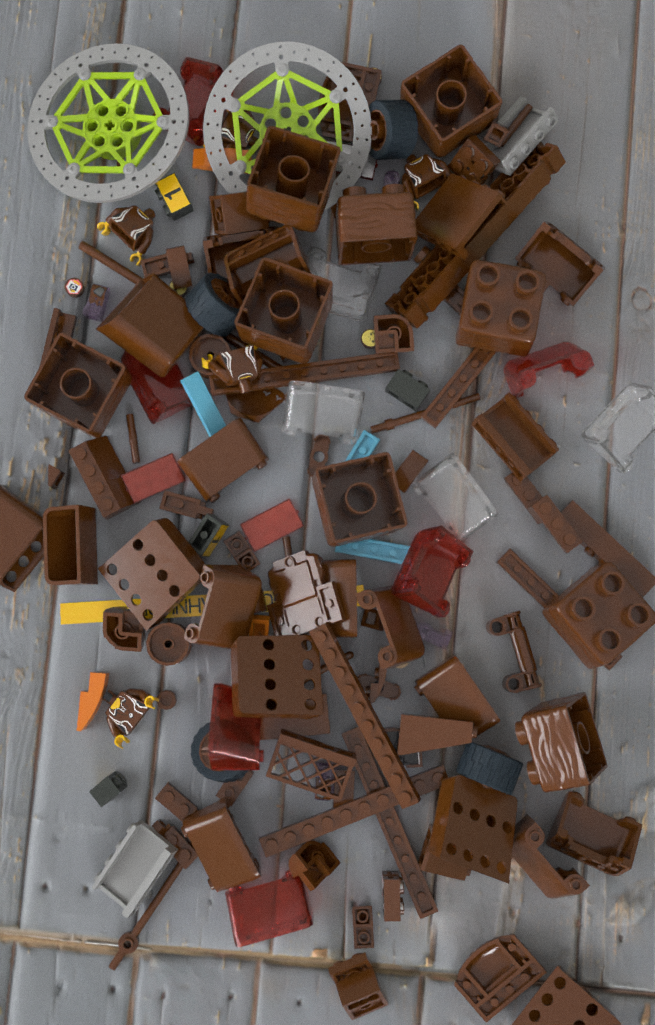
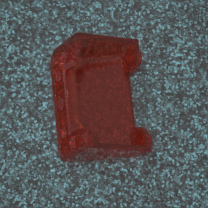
[152,56,234,146]
[504,341,594,398]
[121,351,193,424]
[392,525,474,618]
[208,683,264,770]
[225,870,314,947]

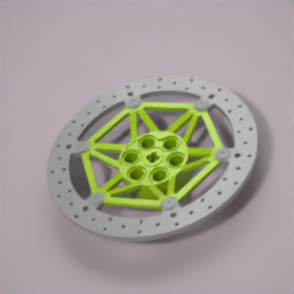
[203,41,372,210]
[27,43,189,203]

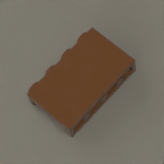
[471,392,559,482]

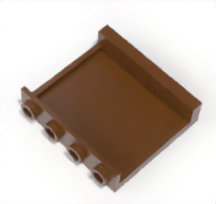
[416,173,509,260]

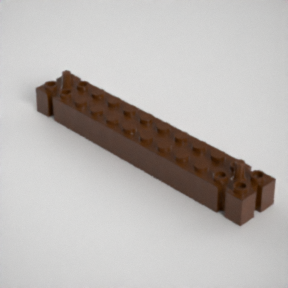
[384,142,566,329]

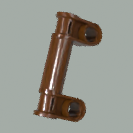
[486,610,542,693]

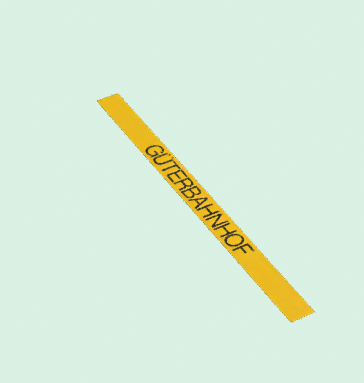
[60,585,364,625]

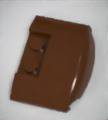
[318,62,382,143]
[454,934,547,1023]

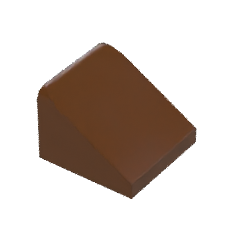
[484,120,510,148]
[48,464,65,489]
[360,609,384,631]

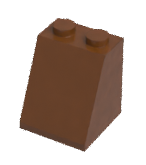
[209,191,270,235]
[418,824,472,881]

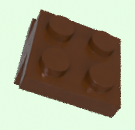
[328,952,389,1020]

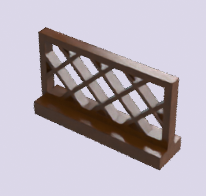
[266,729,357,802]

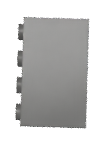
[481,96,559,176]
[91,820,178,918]

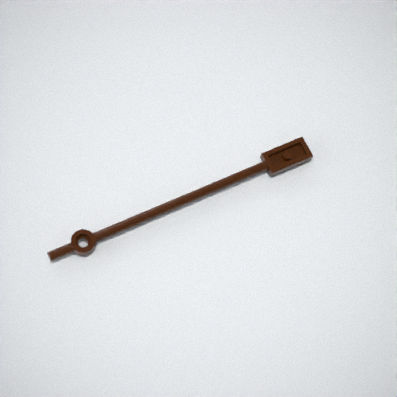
[109,770,254,971]

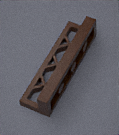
[39,308,77,368]

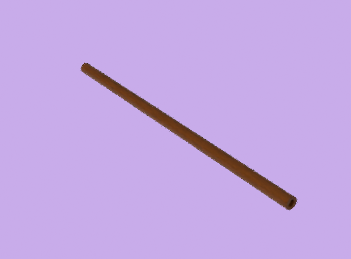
[79,241,299,386]

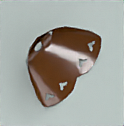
[226,388,287,423]

